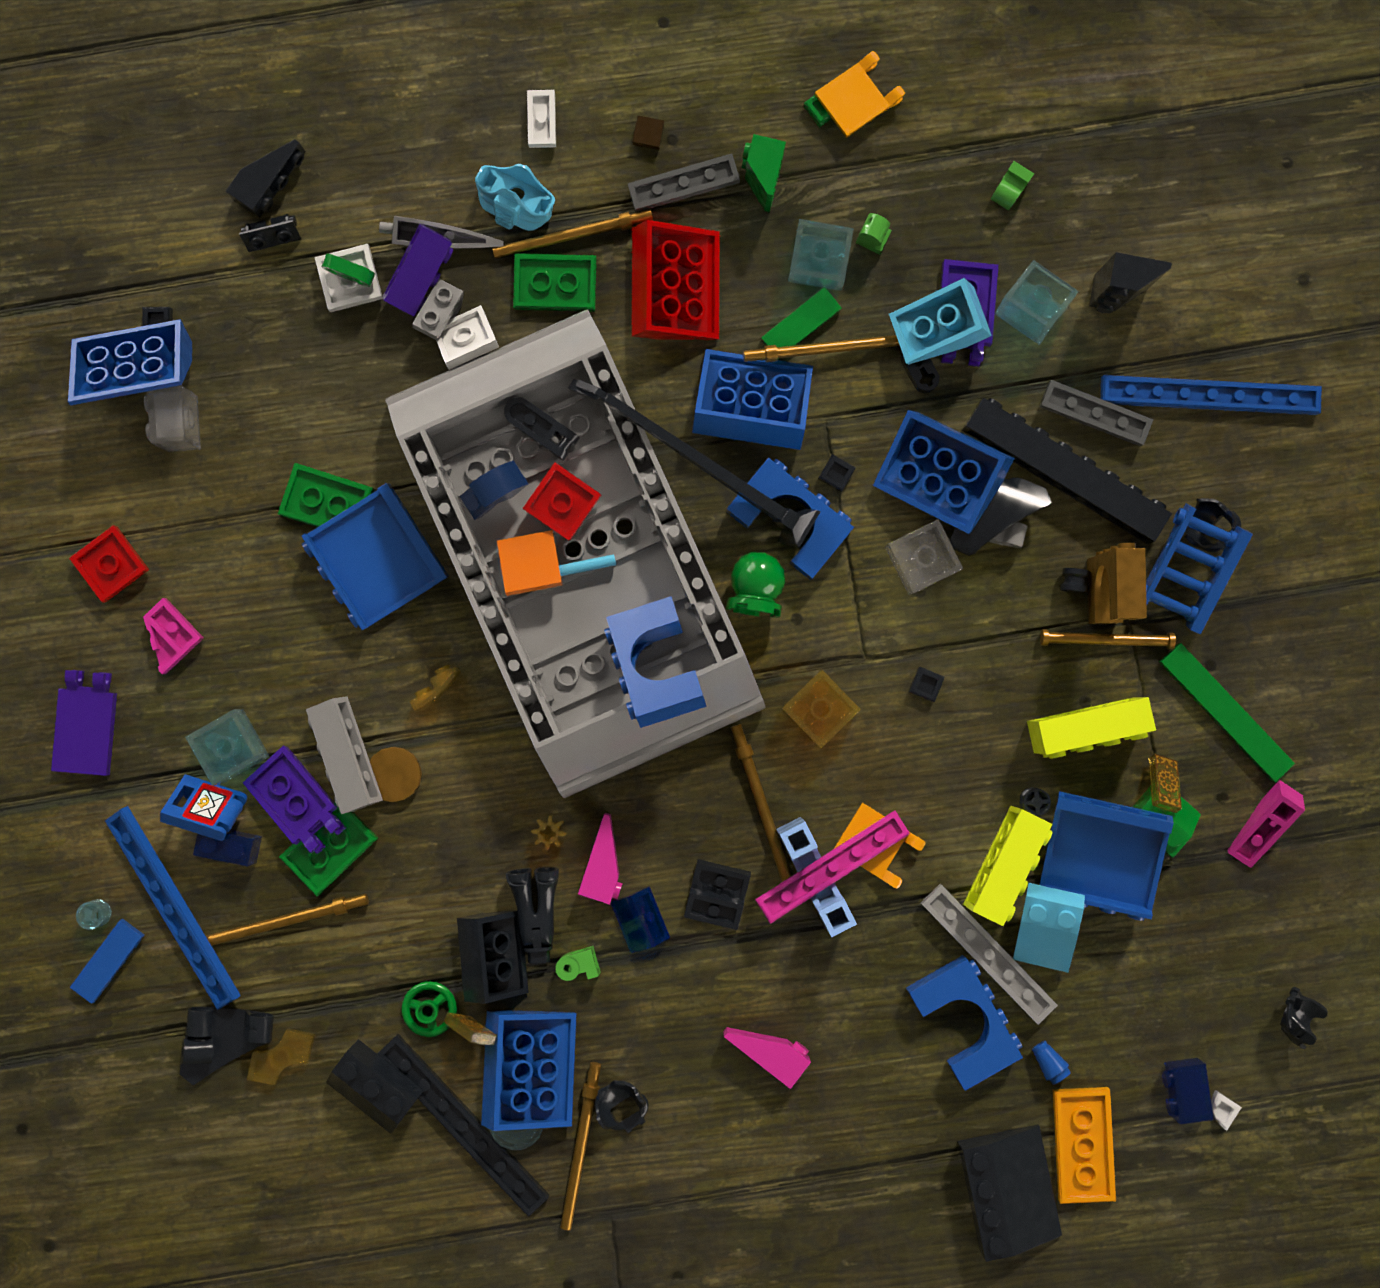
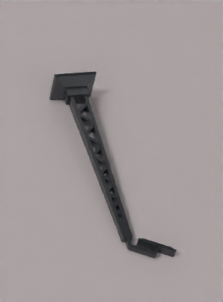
[568,379,821,547]

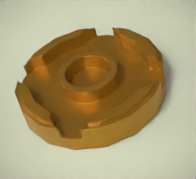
[370,747,422,802]

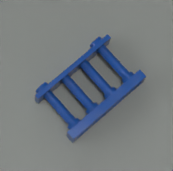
[1146,504,1253,634]

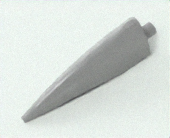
[379,216,504,248]

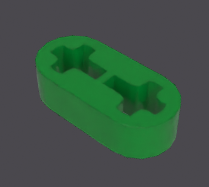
[321,254,375,287]

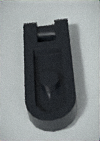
[504,397,580,461]

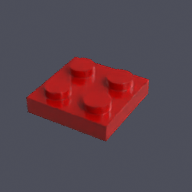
[522,462,602,542]
[69,525,149,603]

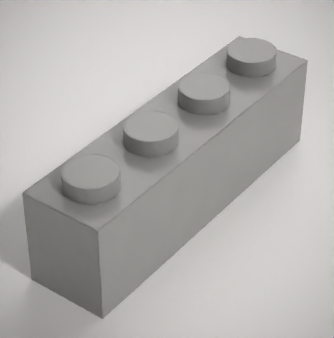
[306,697,383,815]

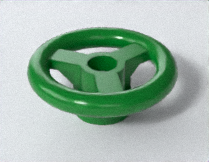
[402,981,457,1037]

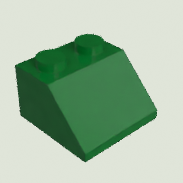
[741,134,786,212]
[1133,778,1201,858]

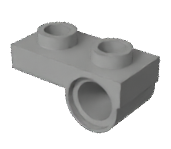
[412,279,464,341]

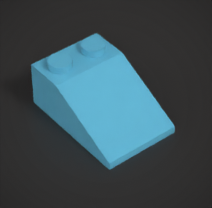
[889,278,992,365]
[1013,883,1085,973]

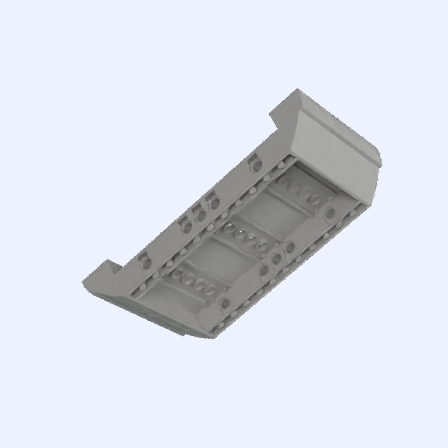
[385,309,766,798]

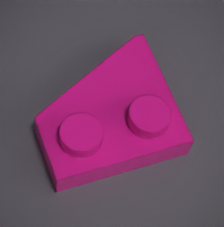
[143,598,204,674]

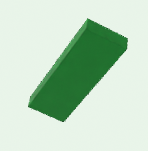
[761,287,842,360]

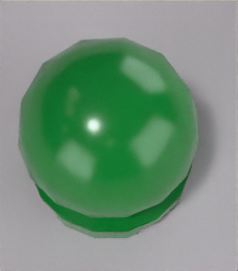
[726,552,785,618]

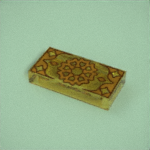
[1149,754,1182,813]
[444,1012,497,1046]

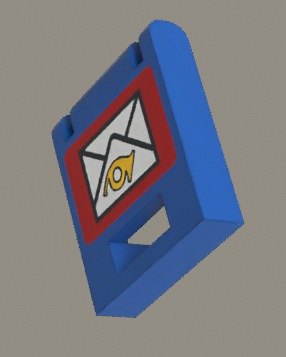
[160,774,247,841]

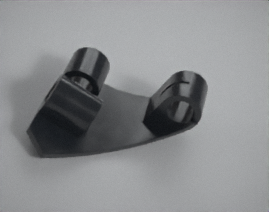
[947,478,1052,556]
[179,1007,274,1085]

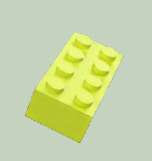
[1027,697,1156,759]
[963,806,1052,926]

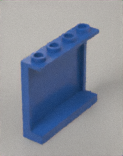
[302,483,449,630]
[1039,791,1174,921]

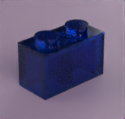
[193,830,262,867]
[1162,1058,1214,1124]

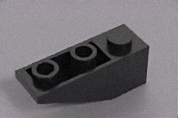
[225,139,306,218]

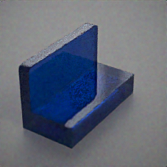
[611,886,670,953]

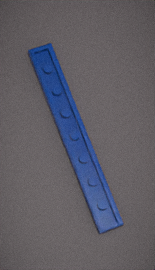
[1100,375,1322,415]
[105,806,241,1010]

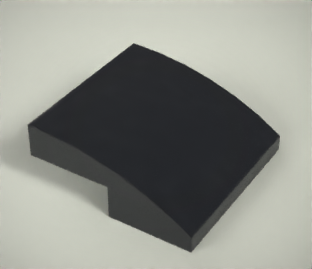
[684,859,751,930]

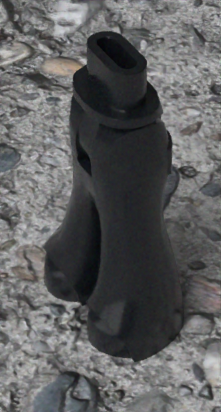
[505,867,559,964]

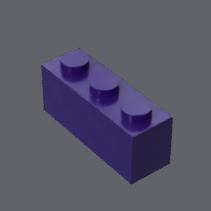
[382,223,453,317]

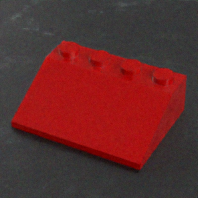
[632,220,720,340]

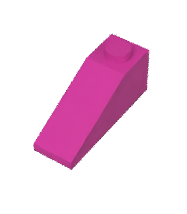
[1228,780,1305,868]
[578,812,623,905]
[723,1027,811,1089]

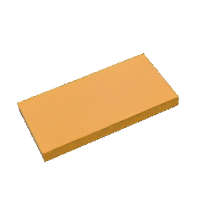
[1053,1087,1116,1204]

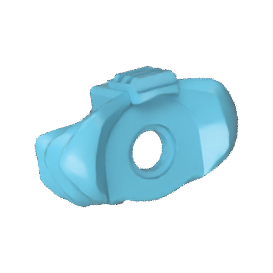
[475,164,555,231]

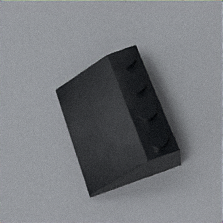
[957,1124,1062,1262]

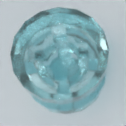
[76,899,111,930]

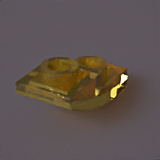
[410,664,461,711]

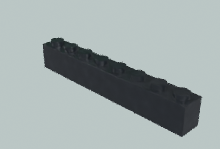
[962,398,1172,544]

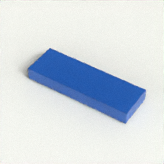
[70,919,145,1004]

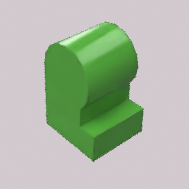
[990,161,1034,211]
[856,213,892,255]
[556,946,601,981]

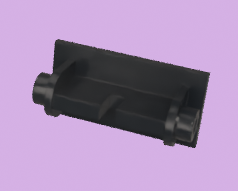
[239,214,301,252]

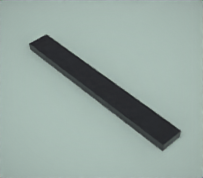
[377,1034,549,1217]

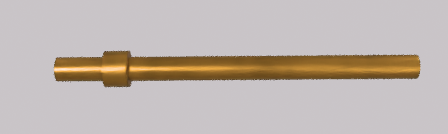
[492,209,653,258]
[743,335,900,362]
[731,724,792,882]
[206,894,369,946]
[560,1062,601,1230]

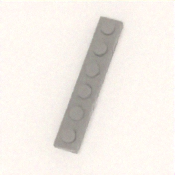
[921,884,1058,1025]

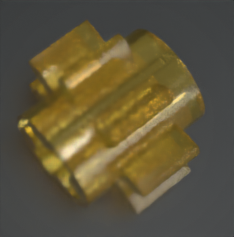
[531,815,567,850]

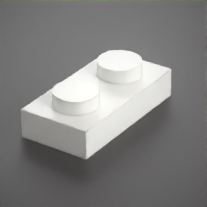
[527,90,556,148]

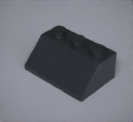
[1089,252,1172,313]
[457,910,529,1004]
[326,1039,424,1134]

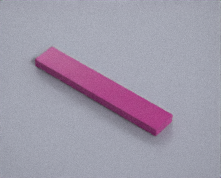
[755,810,910,924]

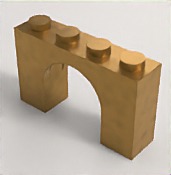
[1087,543,1147,624]

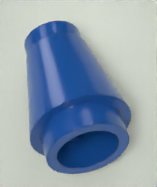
[1032,1040,1071,1085]

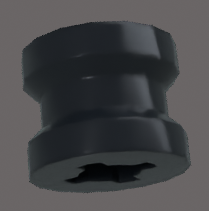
[1060,568,1091,594]
[1019,787,1051,816]

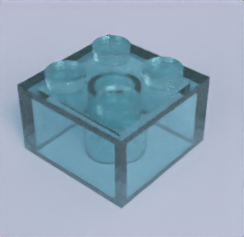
[788,219,854,291]
[995,260,1079,345]
[185,709,270,786]

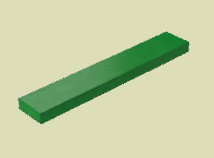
[1159,643,1295,782]

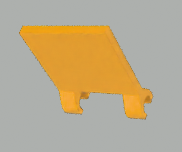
[814,51,905,138]
[834,802,925,888]

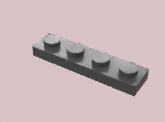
[628,154,740,213]
[1039,380,1153,447]

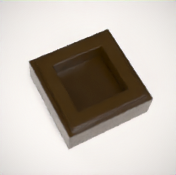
[633,116,664,150]

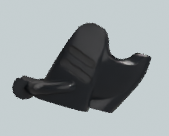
[1185,498,1241,552]
[1280,987,1328,1049]
[595,1080,649,1133]

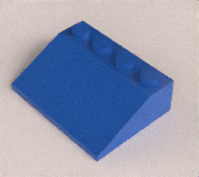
[68,319,192,405]
[692,349,813,450]
[873,410,1014,534]
[481,1010,576,1131]

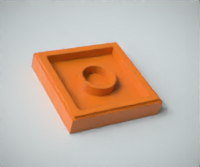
[497,530,562,596]

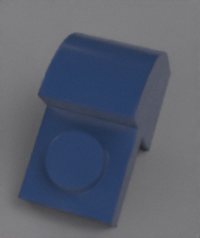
[460,460,529,520]

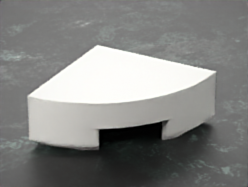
[1211,1090,1242,1131]

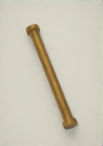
[1040,629,1176,649]

